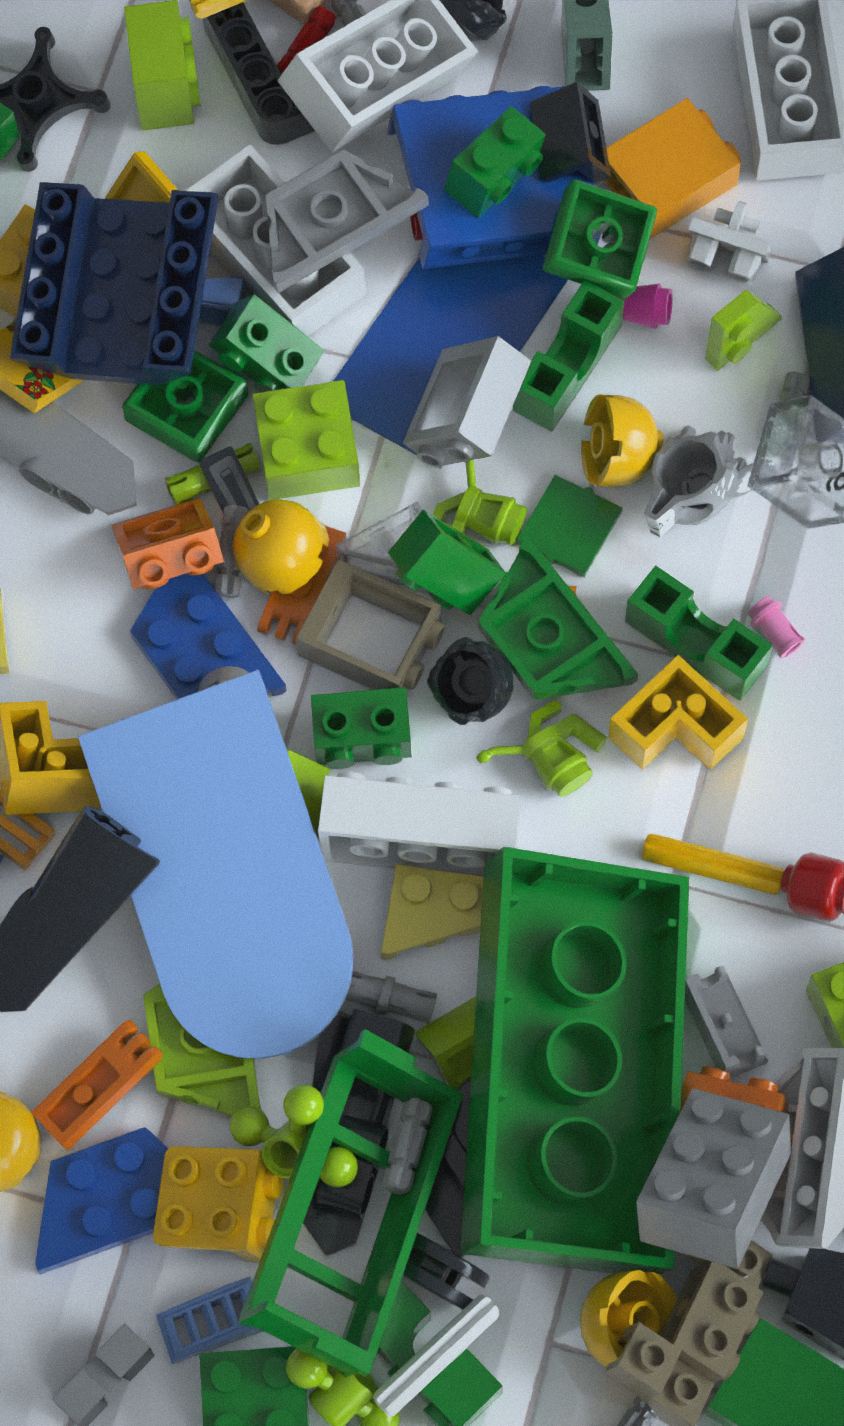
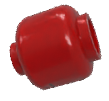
[781,852,844,922]

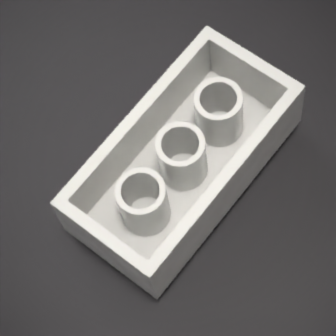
[278,0,478,152]
[733,0,844,181]
[185,144,366,336]
[318,772,521,877]

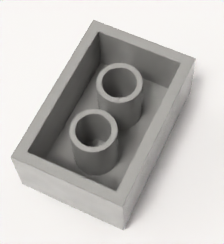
[636,1088,791,1269]

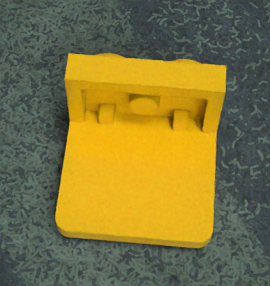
[153,1146,283,1263]

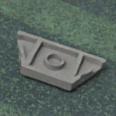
[265,149,429,293]

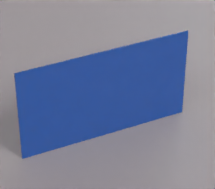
[333,255,568,469]

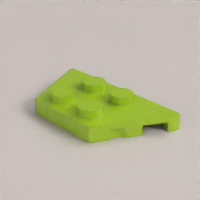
[143,983,261,1117]

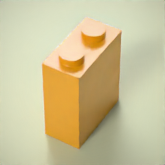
[604,98,741,239]

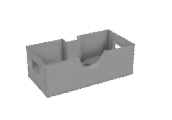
[52,1323,155,1426]

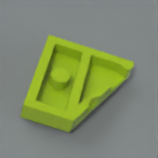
[705,290,782,371]

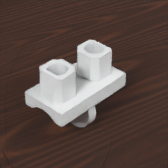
[688,201,772,282]

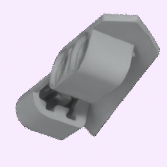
[0,390,137,516]

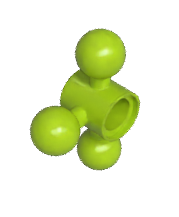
[229,1084,358,1188]
[286,1349,400,1426]

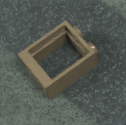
[296,559,445,690]

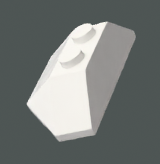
[761,1048,844,1249]

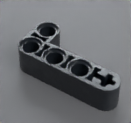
[203,2,315,145]

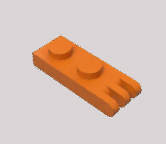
[257,525,347,645]
[31,1020,163,1151]

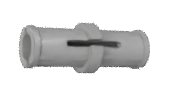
[345,971,438,1024]

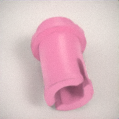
[747,596,805,659]

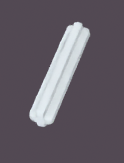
[373,1294,499,1417]

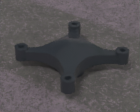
[0,26,111,172]

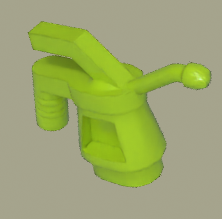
[432,460,527,546]
[476,699,608,797]

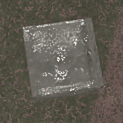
[747,395,844,529]

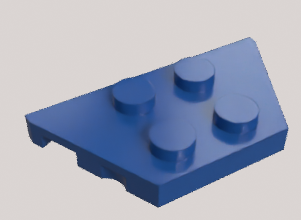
[130,573,287,699]
[35,1127,168,1275]

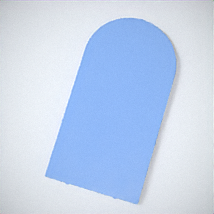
[78,670,353,1059]

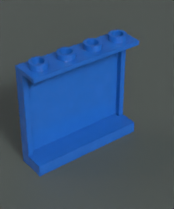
[387,86,602,269]

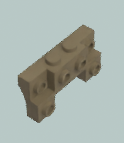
[604,1240,773,1426]

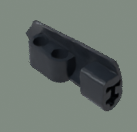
[0,806,160,1012]
[303,1009,416,1256]

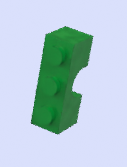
[513,280,625,432]
[625,565,773,701]
[376,1281,503,1426]

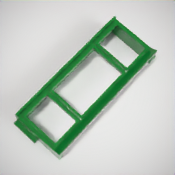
[237,1029,464,1377]

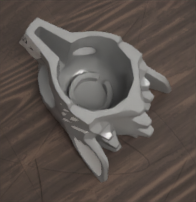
[644,425,773,538]

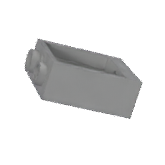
[403,336,531,468]

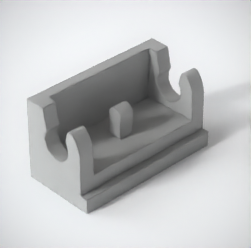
[685,966,768,1078]

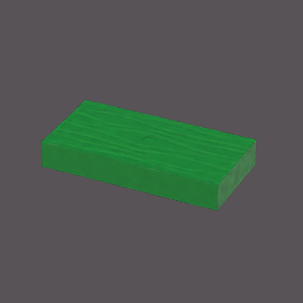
[460,847,690,1275]

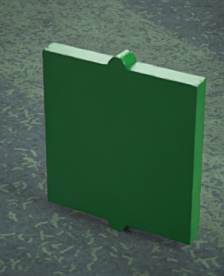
[516,475,623,578]

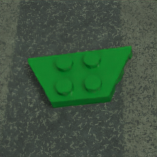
[478,537,638,700]

